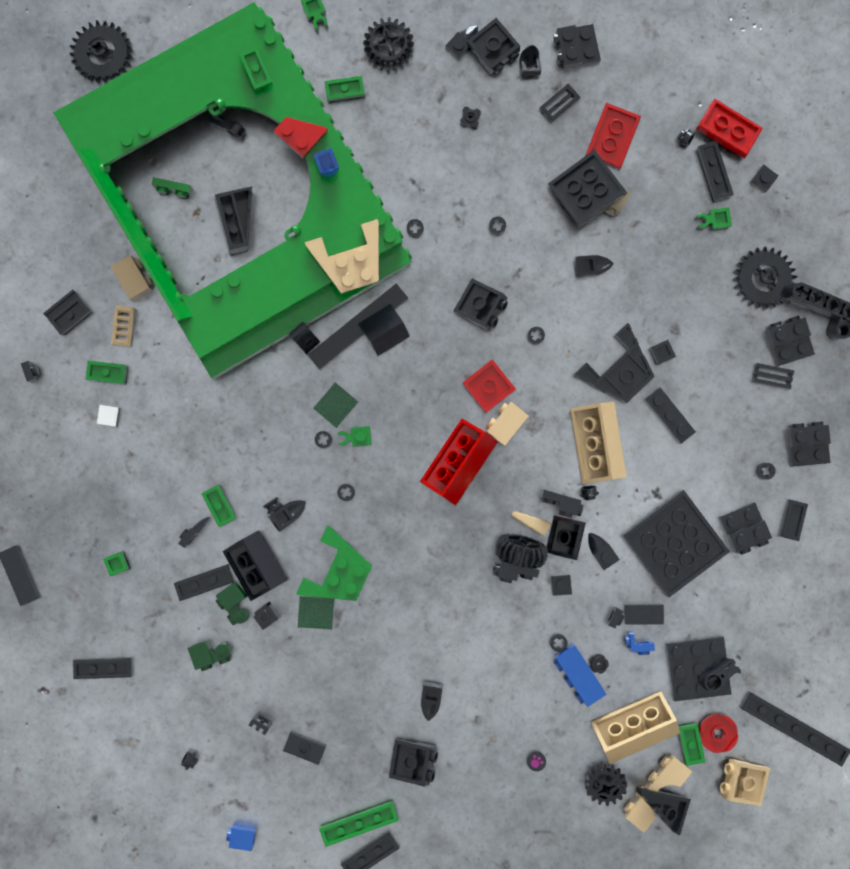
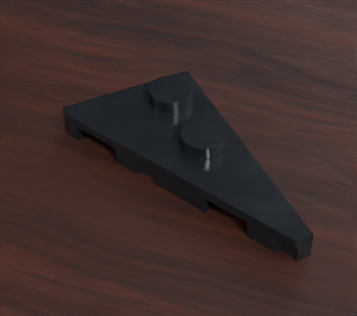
[636,786,691,835]

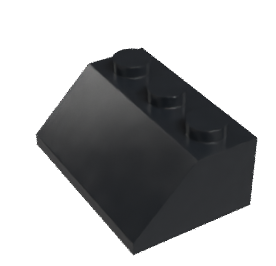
[222,530,287,601]

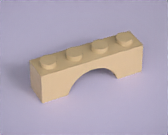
[623,754,692,833]

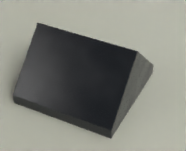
[358,304,410,356]
[547,515,586,560]

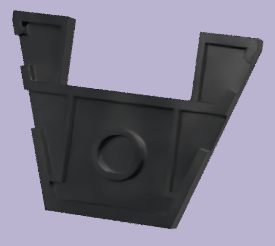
[574,323,655,403]

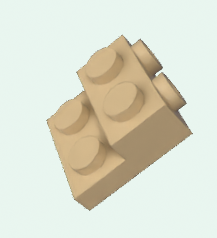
[720,759,770,806]

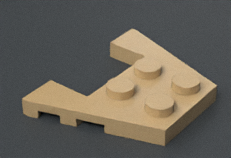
[305,219,379,294]

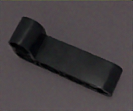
[784,282,850,340]

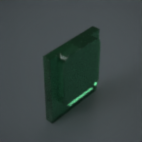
[313,382,358,428]
[298,596,334,630]

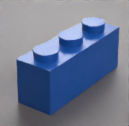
[554,644,607,707]

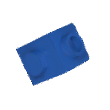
[625,631,655,655]

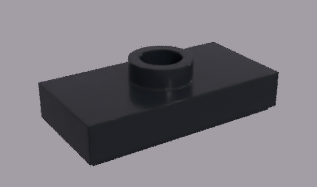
[289,322,320,354]
[283,732,326,765]

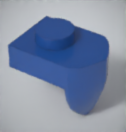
[313,148,339,177]

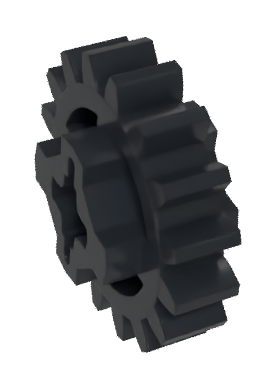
[585,763,627,806]

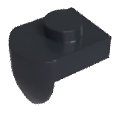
[519,44,542,76]

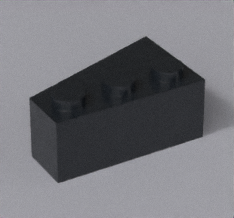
[214,186,252,255]

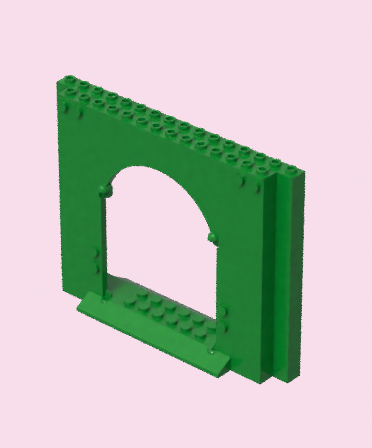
[53,2,412,380]

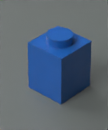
[226,824,257,851]

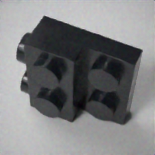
[467,18,520,74]
[553,24,601,70]
[454,278,508,331]
[765,315,815,367]
[787,421,831,467]
[539,490,584,518]
[719,502,772,555]
[492,560,540,584]
[389,739,438,787]

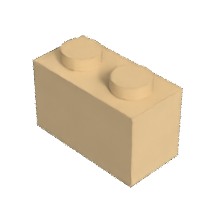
[110,255,153,302]
[486,402,529,446]

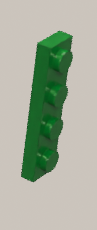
[319,801,399,847]

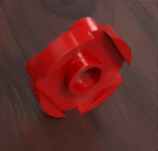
[699,713,738,753]

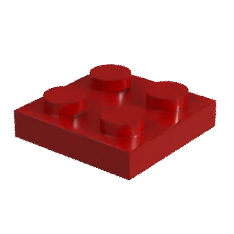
[462,359,516,413]

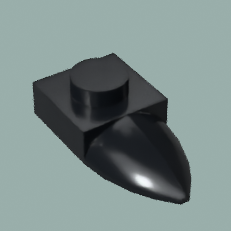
[445,26,478,60]
[575,255,613,276]
[268,500,306,532]
[178,517,210,548]
[588,533,620,570]
[421,681,443,721]

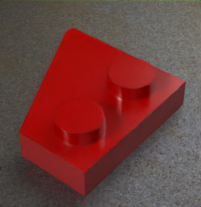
[273,117,328,158]

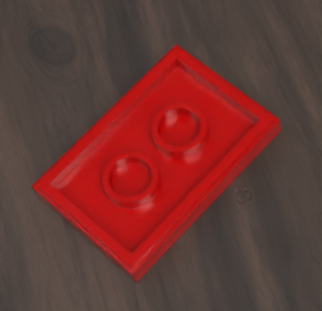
[696,99,763,159]
[585,103,641,170]

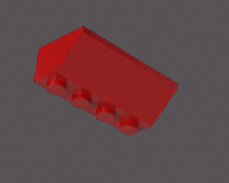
[420,419,498,506]

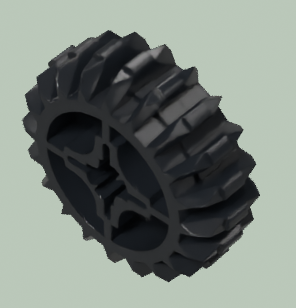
[363,17,414,70]
[496,534,548,568]

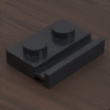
[43,289,92,335]

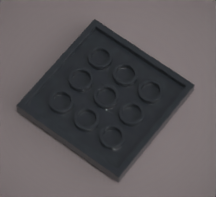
[622,490,730,598]

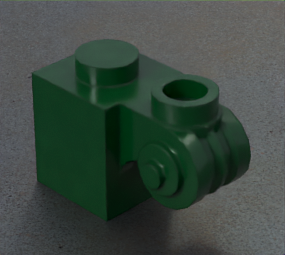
[216,581,249,626]
[187,640,232,671]

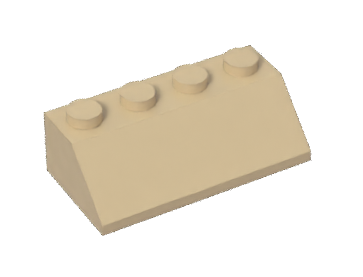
[570,401,627,484]
[591,691,680,764]

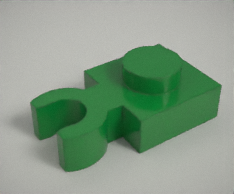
[301,0,328,31]
[696,207,732,230]
[338,426,372,447]

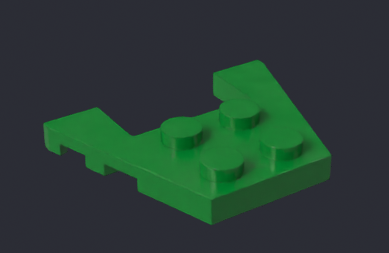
[296,525,372,601]

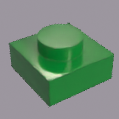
[103,551,129,577]

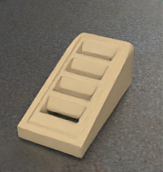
[111,305,137,347]
[510,511,552,536]

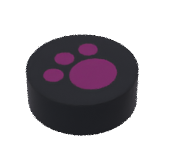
[527,751,546,771]

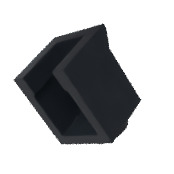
[254,601,281,630]

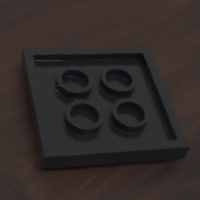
[548,149,627,228]
[666,636,732,702]

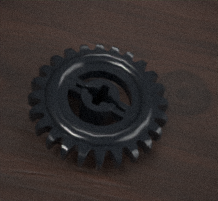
[69,20,132,82]
[734,246,798,309]

